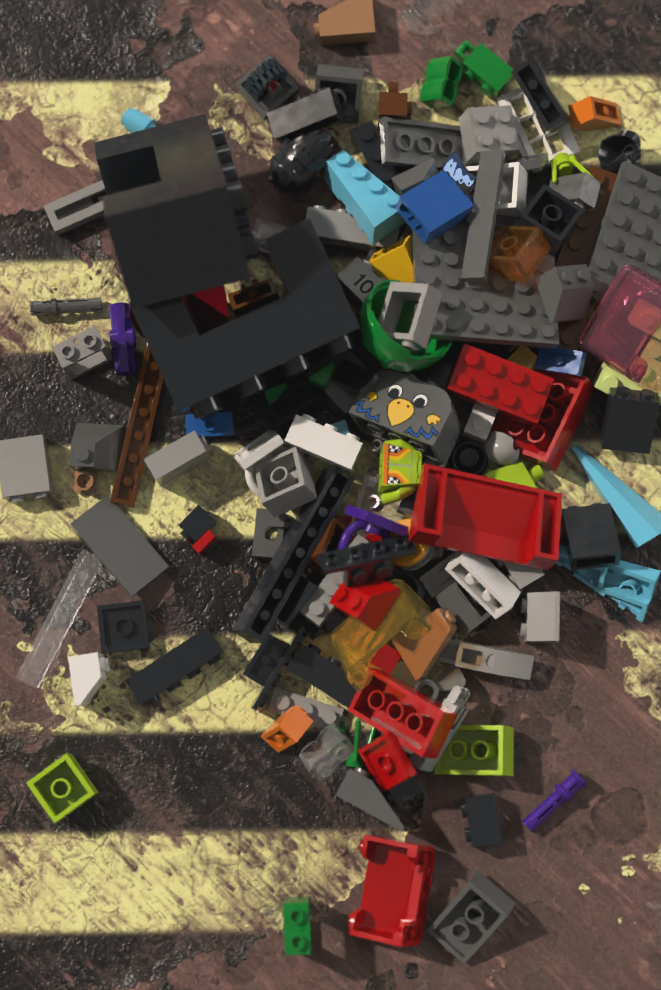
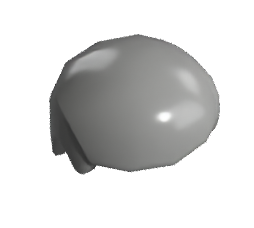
[484,431,520,467]

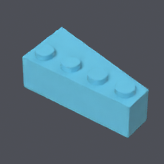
[324,150,406,246]

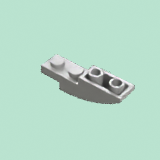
[437,638,535,680]

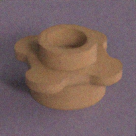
[73,470,98,494]

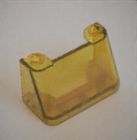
[331,579,432,692]

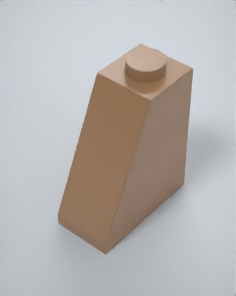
[314,0,375,46]
[391,608,458,681]

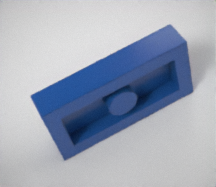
[535,347,586,377]
[185,411,234,438]

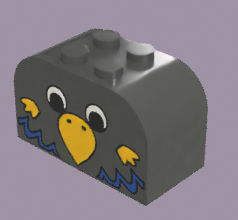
[349,370,460,464]

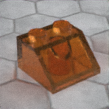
[489,226,551,282]

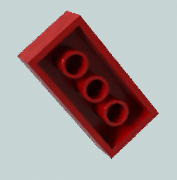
[444,343,554,426]
[348,667,458,759]

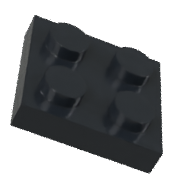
[97,600,151,654]

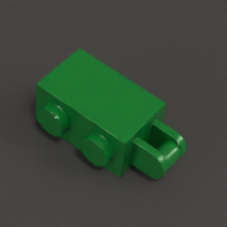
[453,40,514,100]

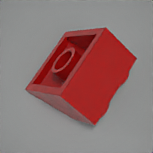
[329,579,402,631]

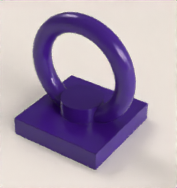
[338,505,409,550]

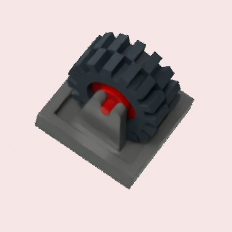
[234,56,299,121]

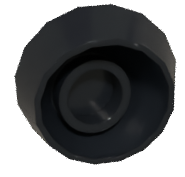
[447,440,488,476]

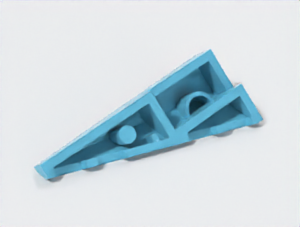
[570,445,661,549]
[556,544,661,623]

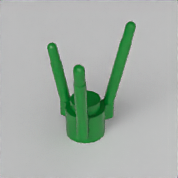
[340,718,377,767]

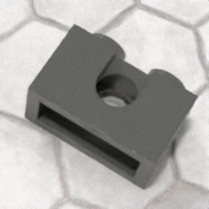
[252,508,290,560]

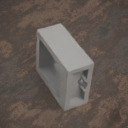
[378,282,443,351]
[52,326,113,380]

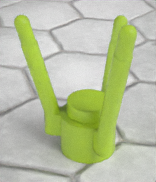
[550,153,594,183]

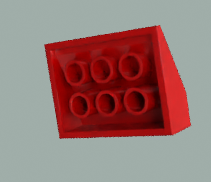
[486,369,596,472]

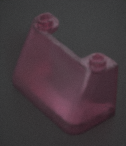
[579,264,661,383]

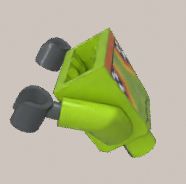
[368,439,423,512]

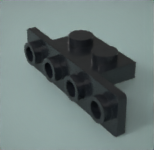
[317,534,417,587]
[242,625,307,711]

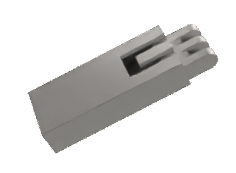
[44,180,107,236]
[409,686,470,772]

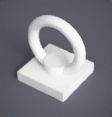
[232,429,289,497]

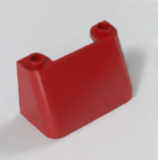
[347,835,436,947]

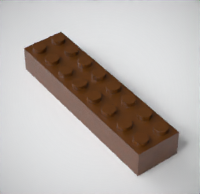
[535,165,618,351]

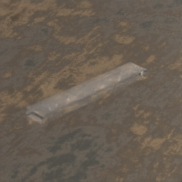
[15,549,102,689]

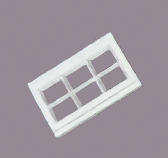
[496,78,580,168]

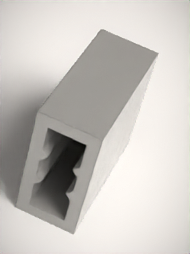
[144,430,211,487]
[0,434,54,503]

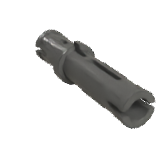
[30,297,102,317]

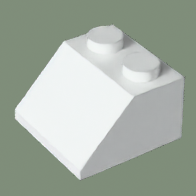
[68,652,110,707]

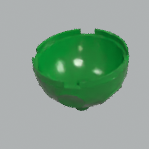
[359,280,452,372]

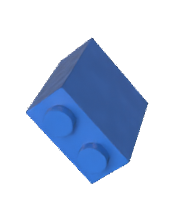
[395,170,474,244]

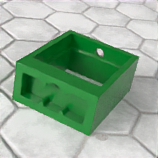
[283,896,311,956]

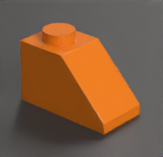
[568,96,622,131]
[260,705,313,753]

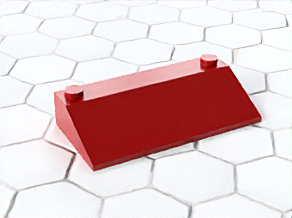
[409,463,562,570]

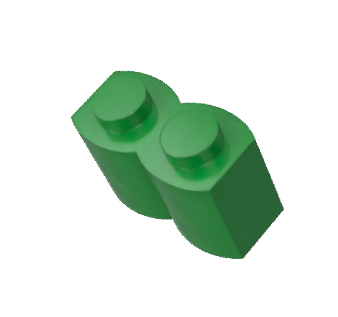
[420,56,463,109]

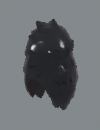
[268,130,333,192]

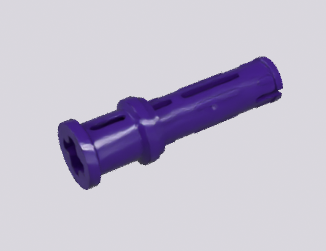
[521,769,588,832]

